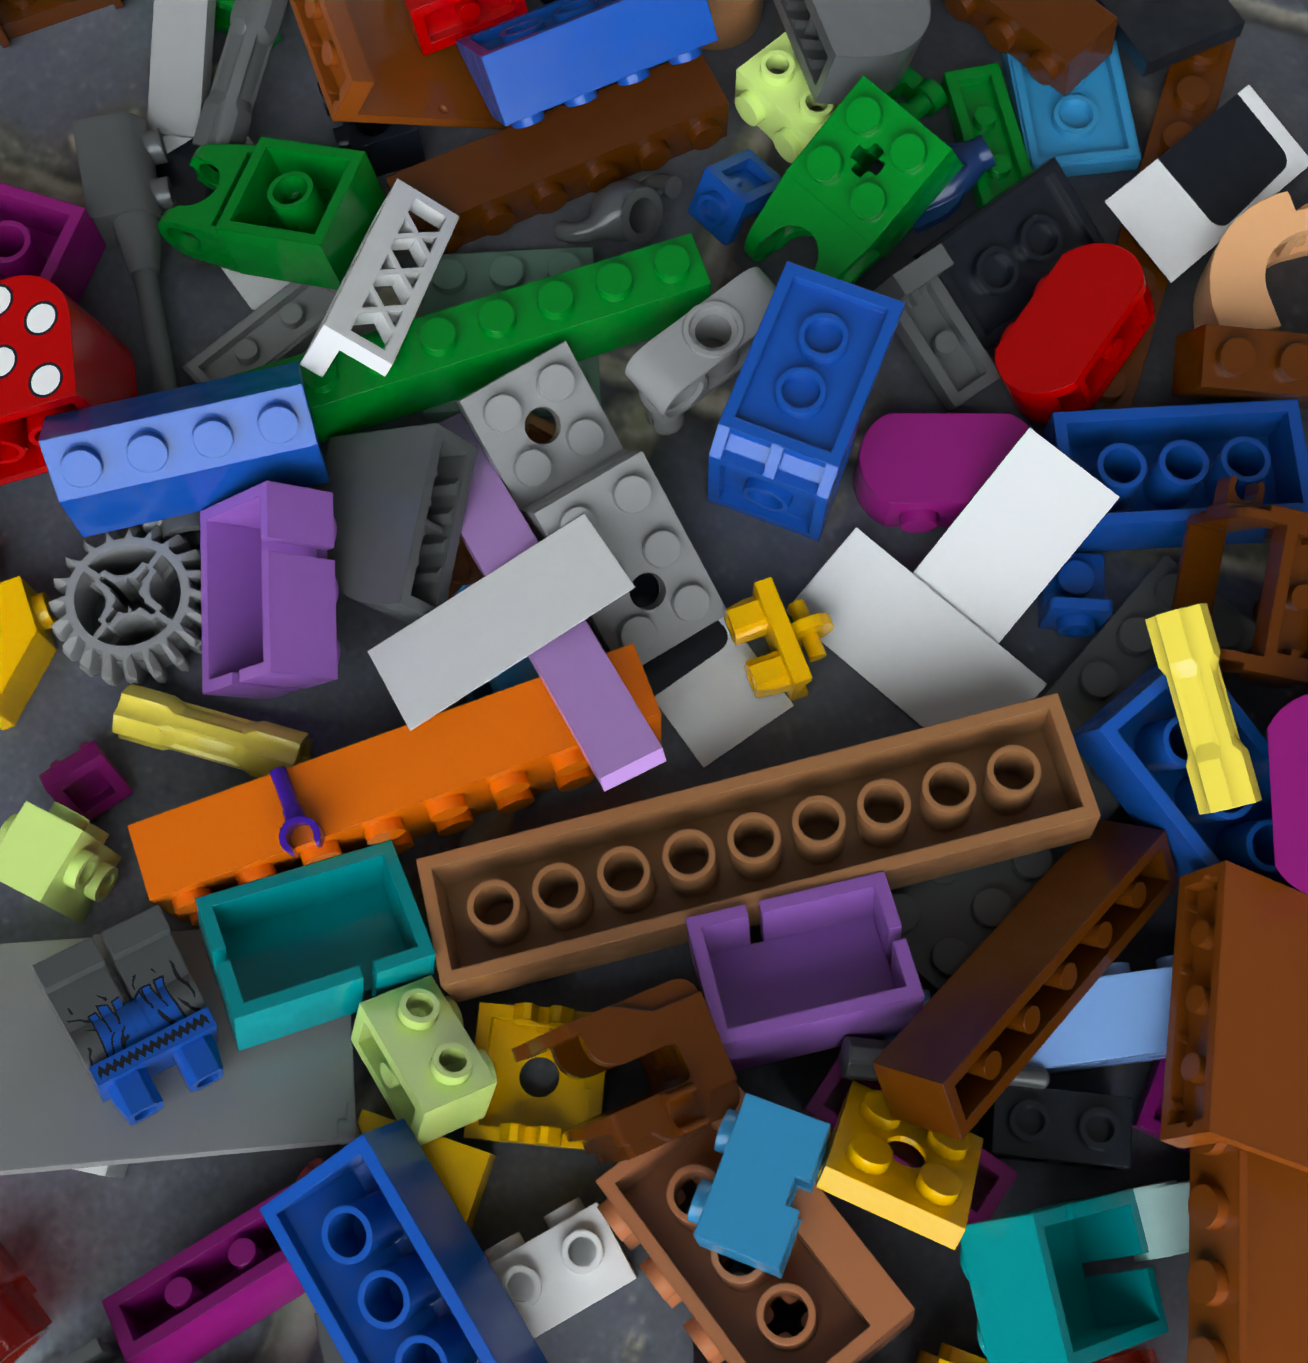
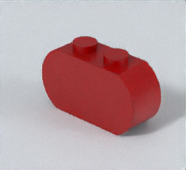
[995,243,1155,424]

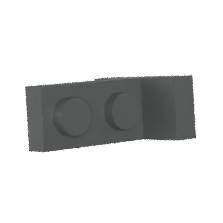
[873,243,1001,412]

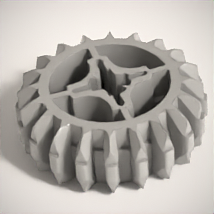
[48,525,202,687]

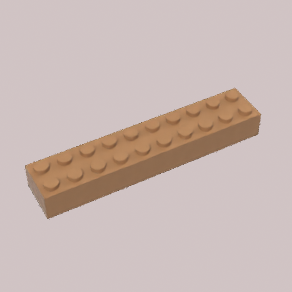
[416,693,1101,1003]

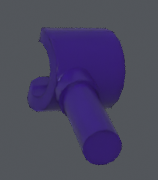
[270,766,325,857]

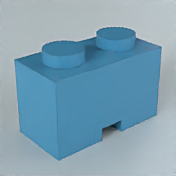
[687,1093,831,1278]

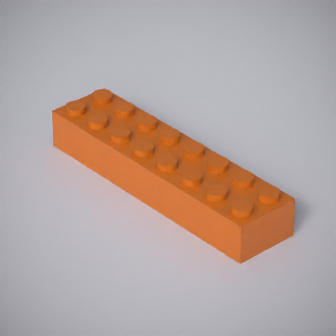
[127,643,661,926]

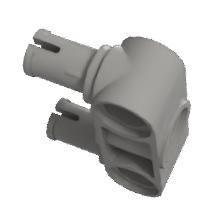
[625,267,776,435]

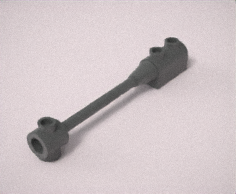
[71,112,200,551]

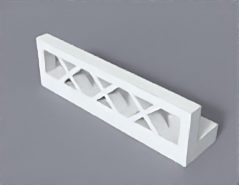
[300,178,460,377]

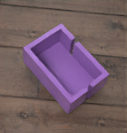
[200,481,341,700]
[685,871,925,1072]

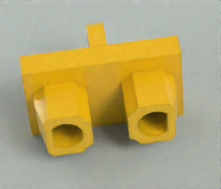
[724,577,834,701]

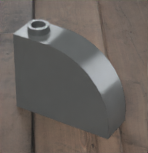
[773,0,931,104]
[319,423,478,624]

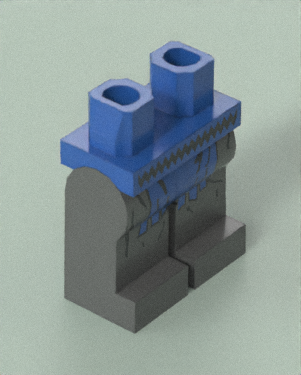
[32,904,224,1126]

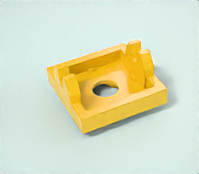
[463,1002,607,1150]
[815,1081,984,1250]

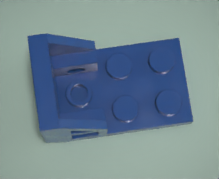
[707,261,905,542]

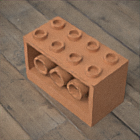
[595,1085,915,1363]

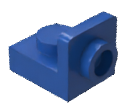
[688,148,782,245]
[1038,553,1113,638]

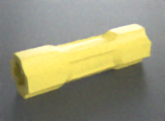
[1145,603,1262,815]
[112,683,313,778]

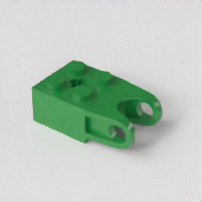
[744,75,964,284]
[157,137,386,290]

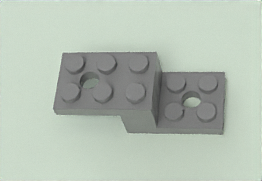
[456,341,726,665]

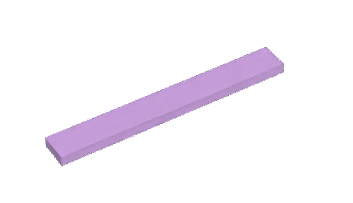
[438,413,666,792]

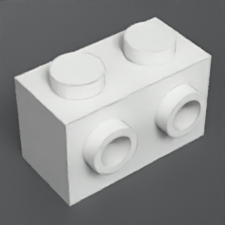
[483,1197,638,1338]

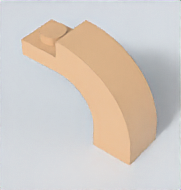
[1193,191,1308,331]

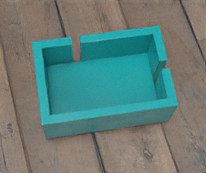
[195,840,436,1051]
[960,1188,1170,1363]

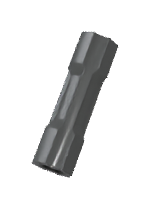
[192,0,289,147]

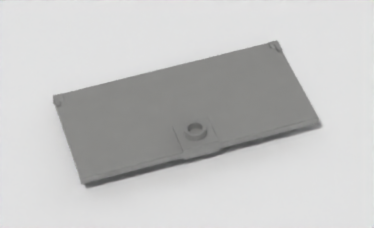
[0,929,359,1176]

